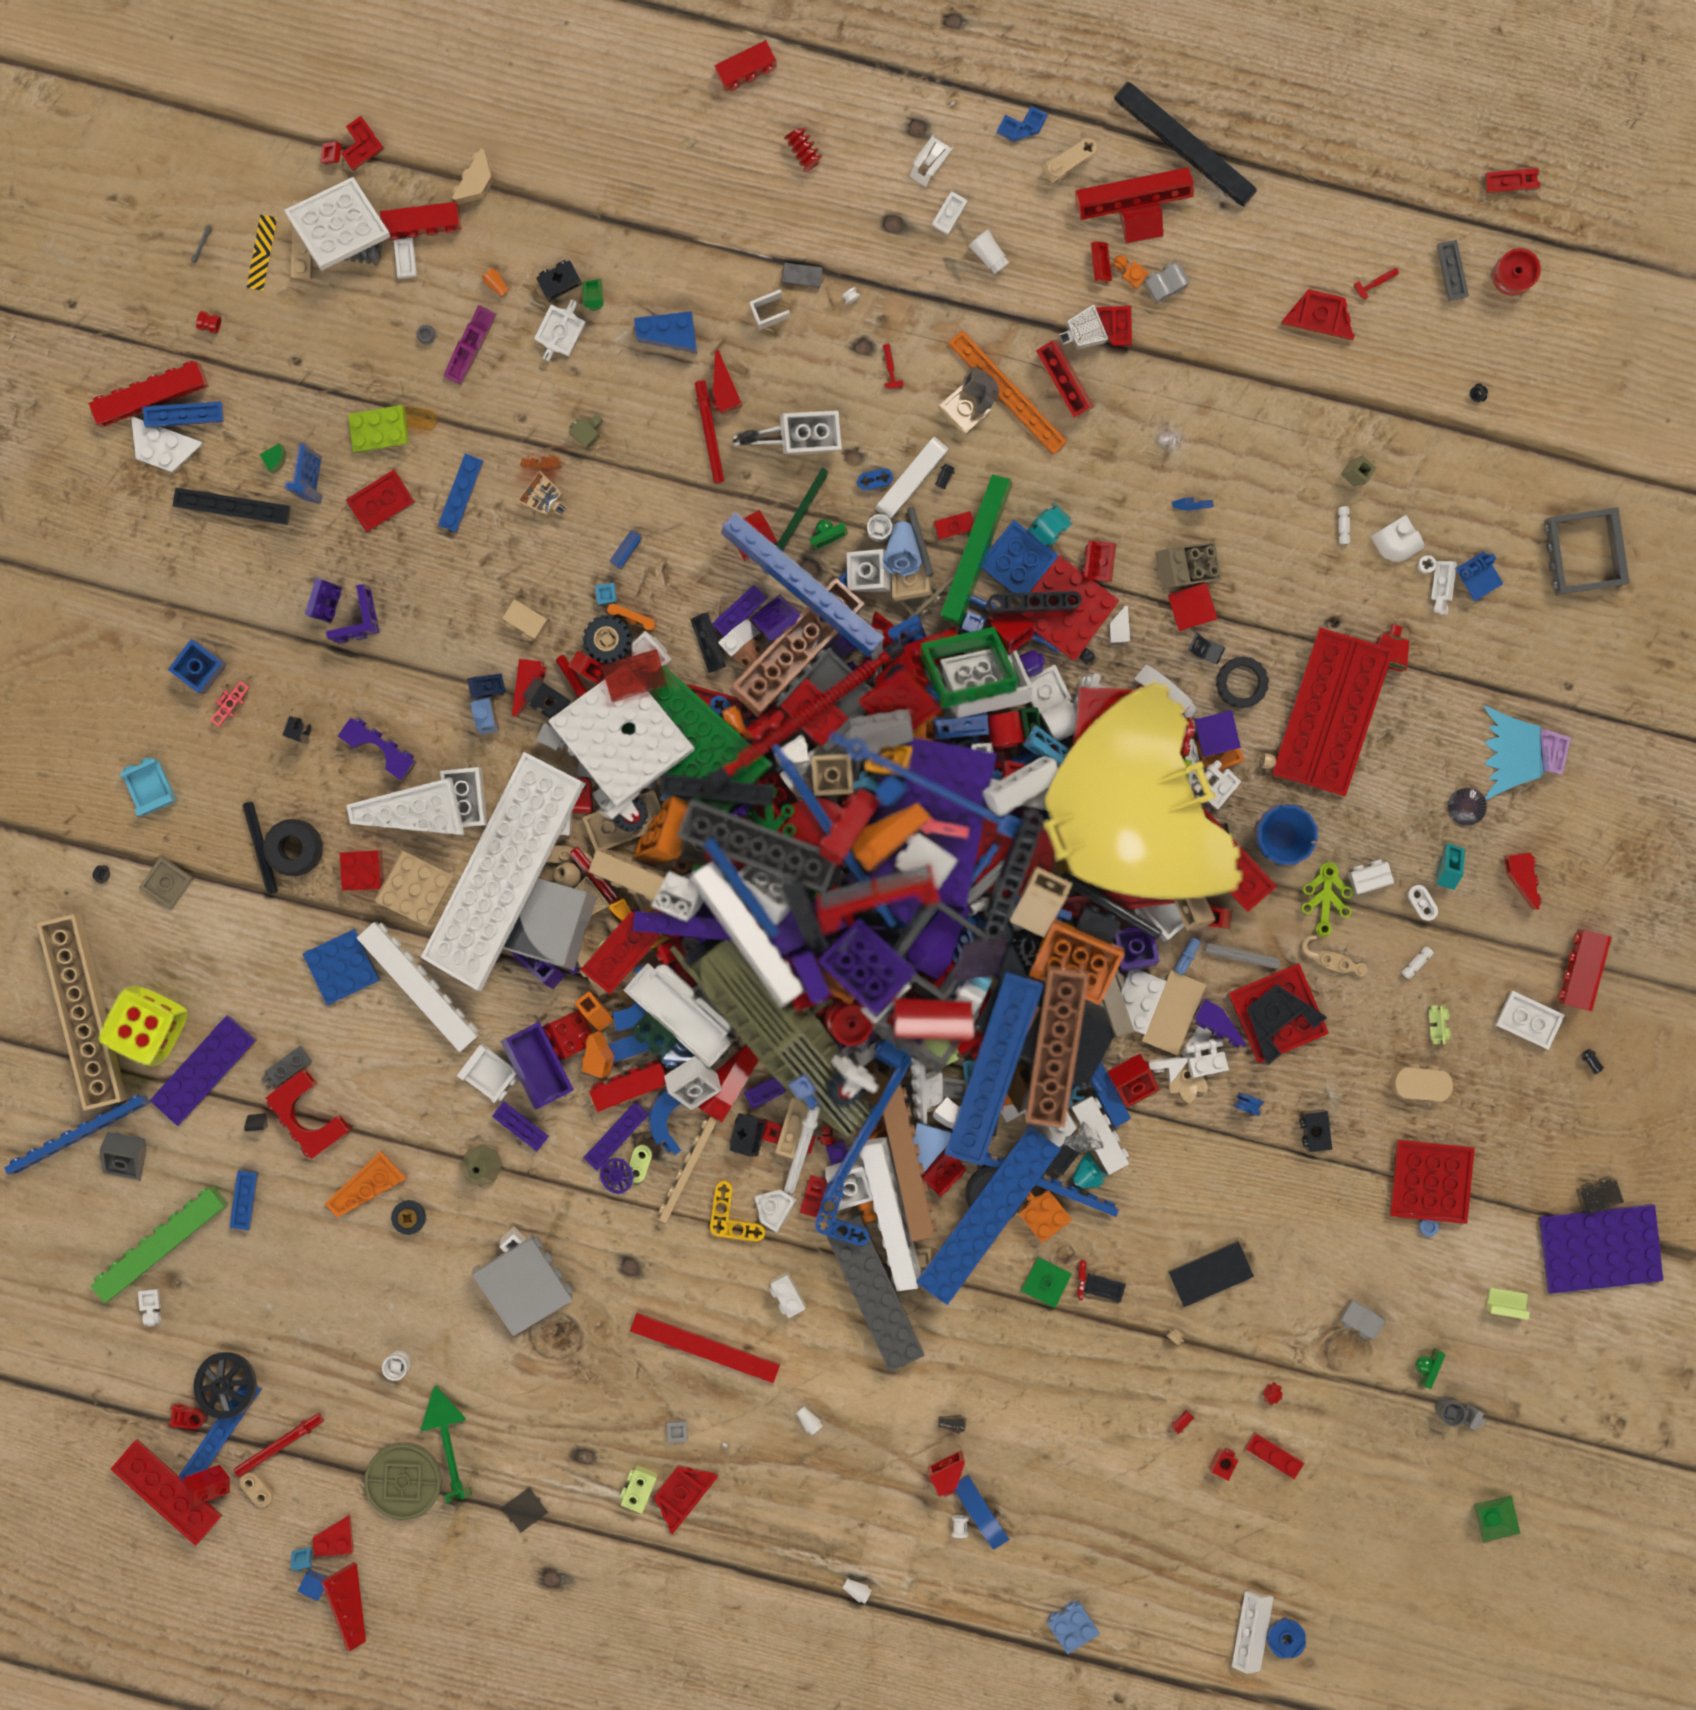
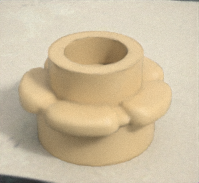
[1166,1328,1184,1345]

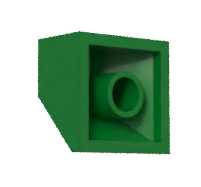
[1474,1495,1521,1542]

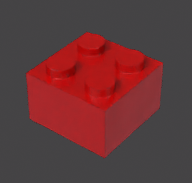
[339,850,384,891]

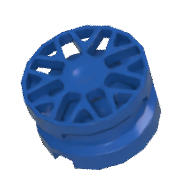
[1234,1092,1264,1115]

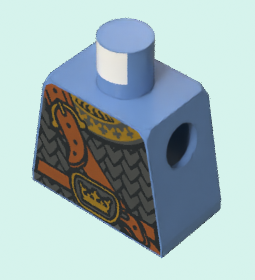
[471,695,500,735]

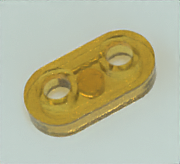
[405,406,438,430]

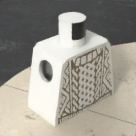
[1059,305,1108,349]

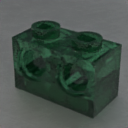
[632,1012,678,1058]

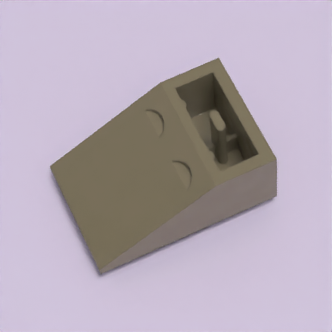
[1155,542,1222,590]

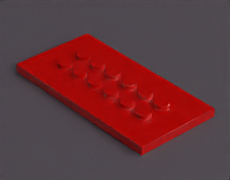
[1271,627,1394,797]

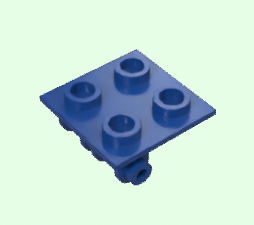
[1455,551,1503,601]

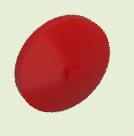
[777,797,852,871]

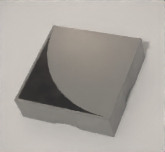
[502,878,597,970]

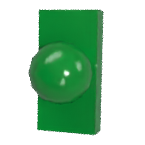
[582,279,604,311]
[809,519,848,551]
[1415,1348,1446,1389]

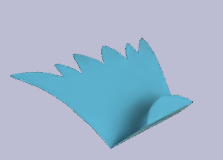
[1484,705,1545,800]

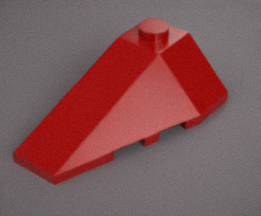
[697,1045,759,1123]

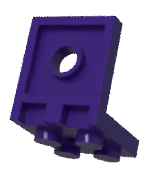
[326,584,380,644]

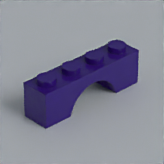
[337,717,417,781]

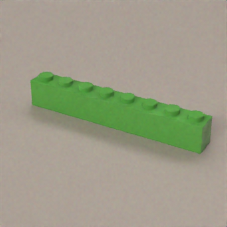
[90,1186,229,1304]

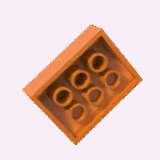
[1029,919,1124,1005]

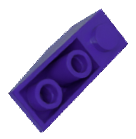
[1193,998,1246,1048]

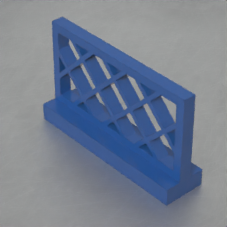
[285,443,322,503]

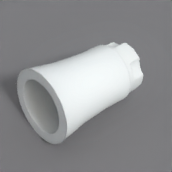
[968,229,1009,274]

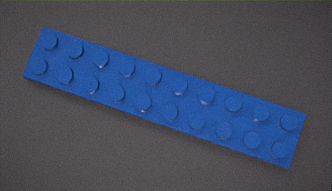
[945,972,1043,1166]
[916,1125,1061,1305]

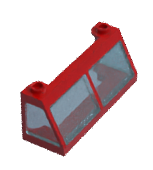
[817,864,941,933]

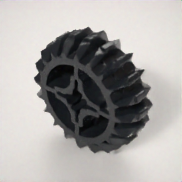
[1011,928,1043,978]

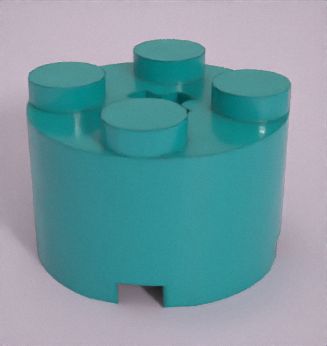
[1028,502,1072,546]

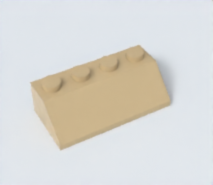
[588,849,668,902]

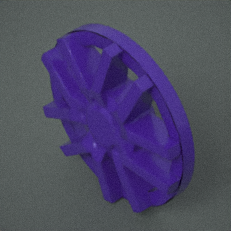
[600,1157,635,1194]

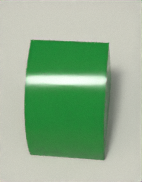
[259,443,286,474]

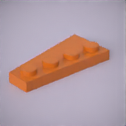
[325,1150,407,1218]

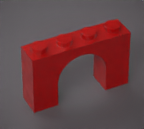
[265,1069,352,1159]

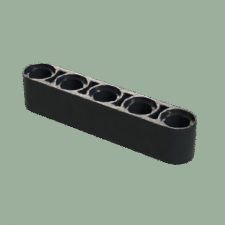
[986,591,1082,615]

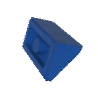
[610,531,642,569]

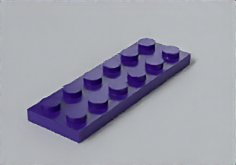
[149,1015,257,1126]

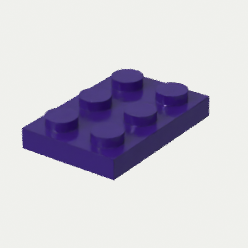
[751,594,801,641]

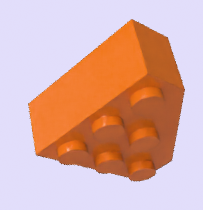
[633,796,689,867]

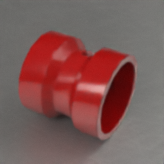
[196,310,222,334]

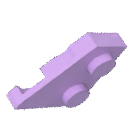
[1540,729,1571,775]

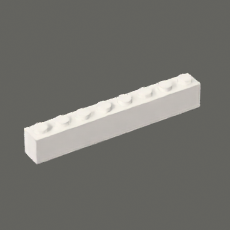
[690,862,803,1007]
[357,922,480,1052]
[859,1137,921,1291]

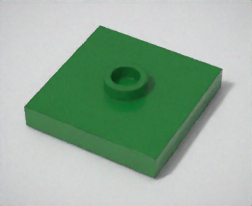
[1021,1256,1072,1308]

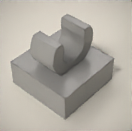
[1463,1404,1487,1431]

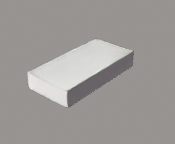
[393,238,418,279]

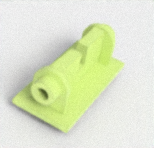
[1429,1004,1451,1044]

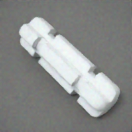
[1338,506,1350,544]
[1402,946,1434,979]

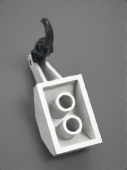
[733,411,842,455]

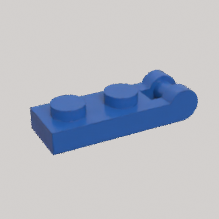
[933,713,989,739]

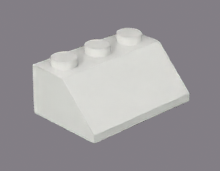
[733,864,792,925]

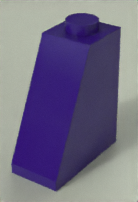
[790,947,830,1004]

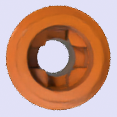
[481,268,509,297]
[722,705,745,734]

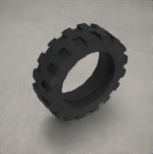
[1216,656,1269,708]

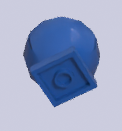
[1256,804,1318,865]

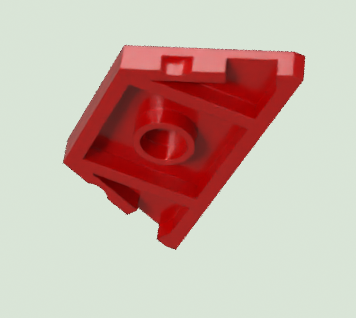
[1281,289,1355,341]
[654,1465,719,1535]

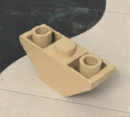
[452,148,494,205]

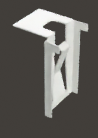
[910,134,953,187]

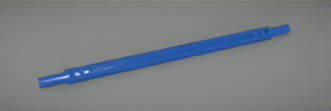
[772,744,897,927]
[824,1039,924,1201]

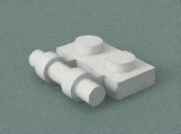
[1192,760,1241,810]
[1185,1038,1229,1079]

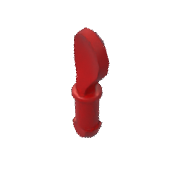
[1076,1260,1087,1301]

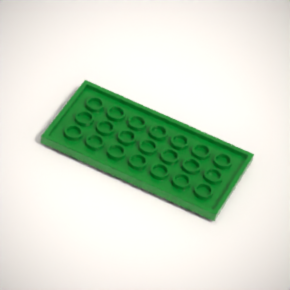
[621,665,772,814]

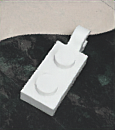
[1431,561,1457,615]

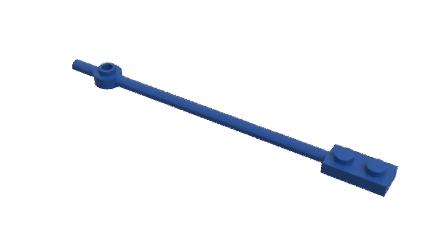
[829,732,1020,838]

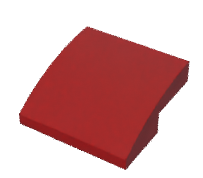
[1168,582,1218,631]

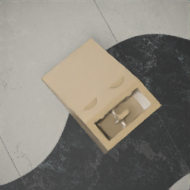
[1009,868,1072,937]

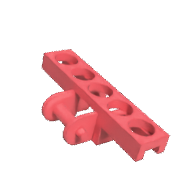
[210,681,250,727]

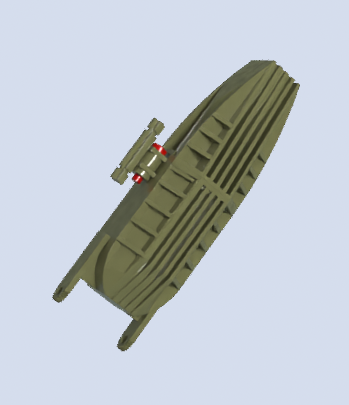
[671,940,871,1137]

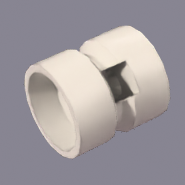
[867,514,892,542]
[382,1350,411,1381]

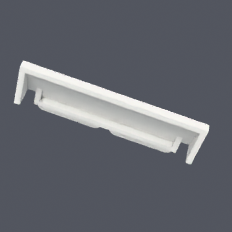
[624,963,733,1068]

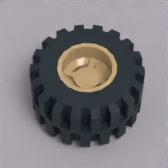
[582,615,633,665]

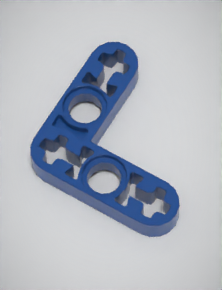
[815,1179,869,1246]

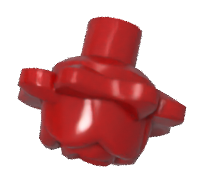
[1263,1382,1283,1406]

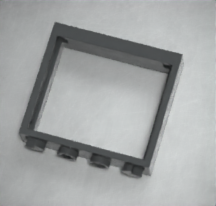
[1543,507,1629,595]
[892,902,989,1001]
[874,978,979,1074]

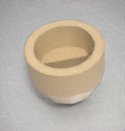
[1261,753,1276,769]

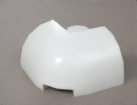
[1370,515,1424,562]

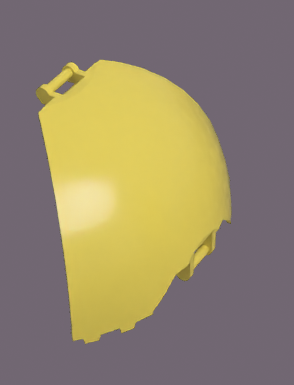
[1043,681,1242,899]

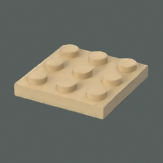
[374,849,453,926]

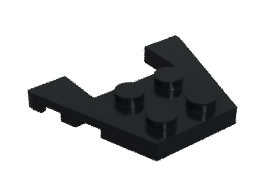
[1246,984,1327,1065]

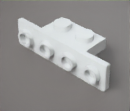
[911,1059,943,1125]

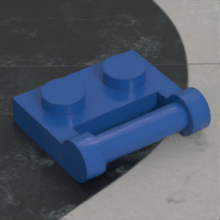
[888,615,927,646]

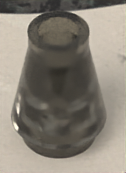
[938,1414,966,1434]

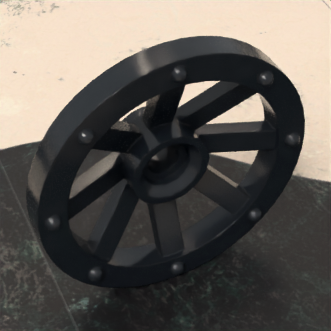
[194,1352,257,1419]

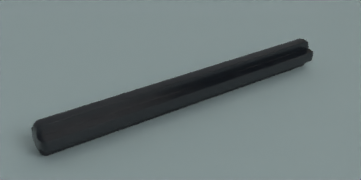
[1060,872,1162,939]

